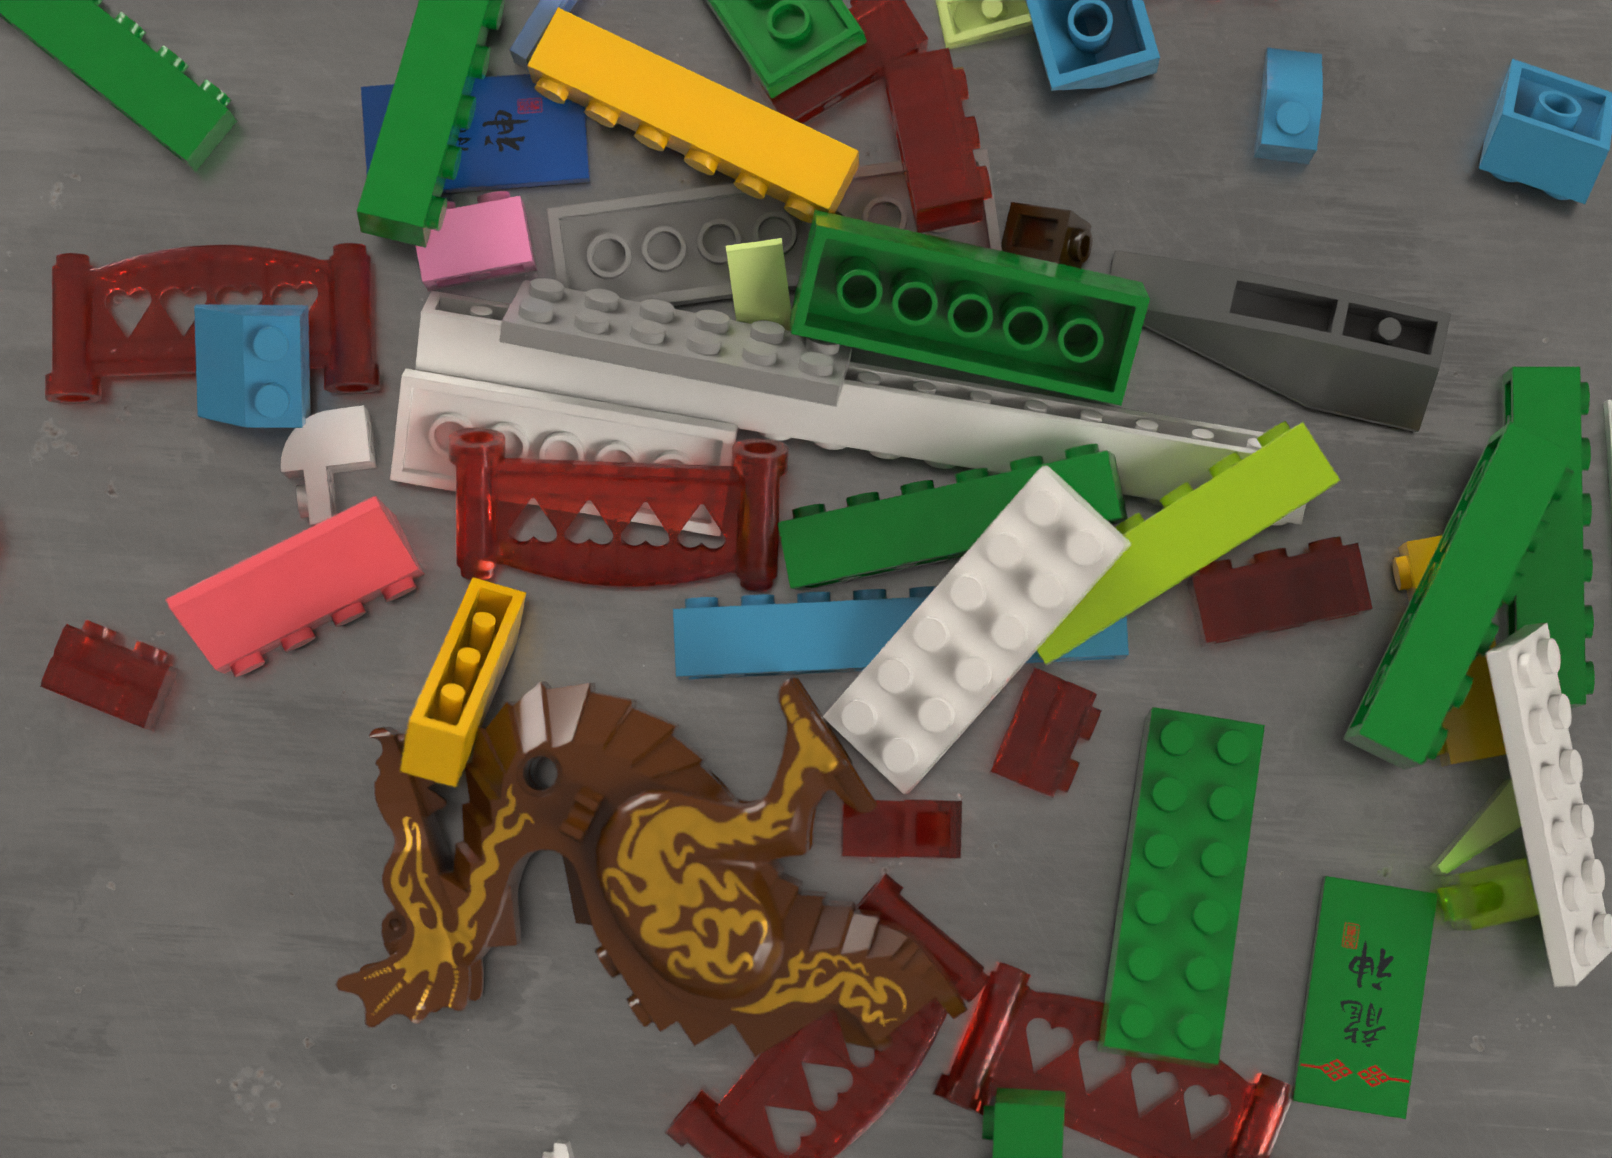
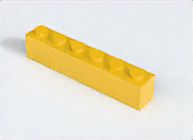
[527,8,859,223]

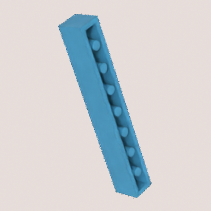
[673,586,1129,680]

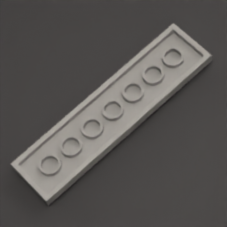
[546,149,1002,306]

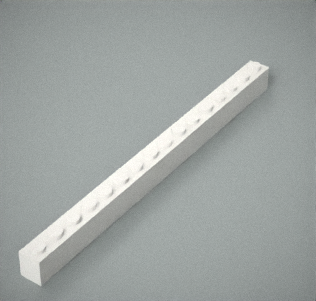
[415,291,1306,526]

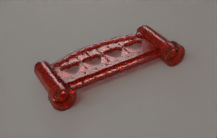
[45,243,380,404]
[449,428,789,591]
[664,873,990,1158]
[933,962,1293,1158]

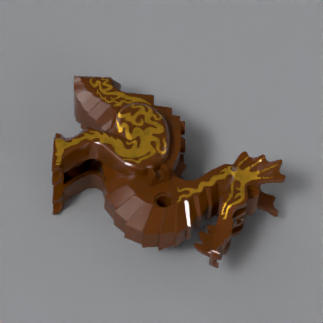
[336,677,968,1057]

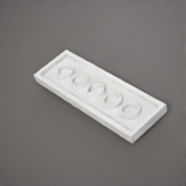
[390,369,738,537]
[823,465,1131,795]
[1486,623,1612,987]

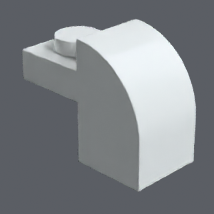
[281,405,377,527]

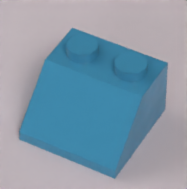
[1025,0,1160,91]
[1479,59,1612,204]
[194,304,311,428]

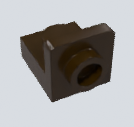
[1001,202,1093,269]

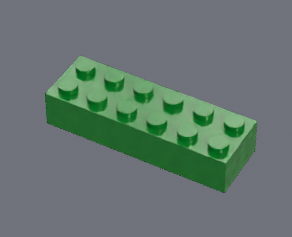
[790,210,1150,406]
[1343,421,1574,770]
[1097,707,1265,1069]

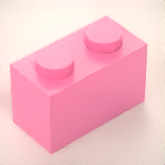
[415,191,537,291]

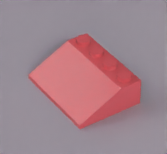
[166,496,425,677]

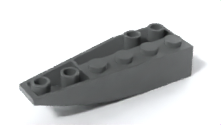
[1109,250,1451,432]

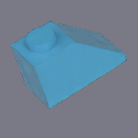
[1254,47,1323,164]

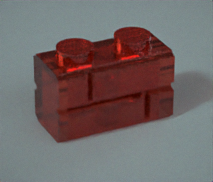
[40,619,178,731]
[989,668,1102,800]

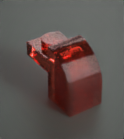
[841,799,962,859]

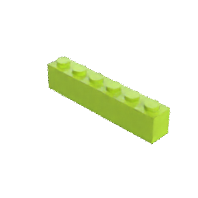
[1037,420,1340,665]

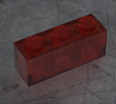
[751,0,928,125]
[883,48,992,233]
[1187,536,1373,647]

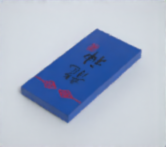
[361,74,590,194]

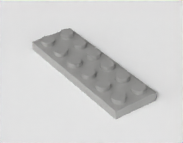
[499,278,852,407]

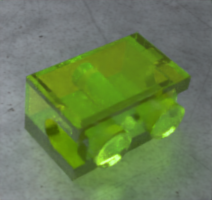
[1435,858,1540,931]

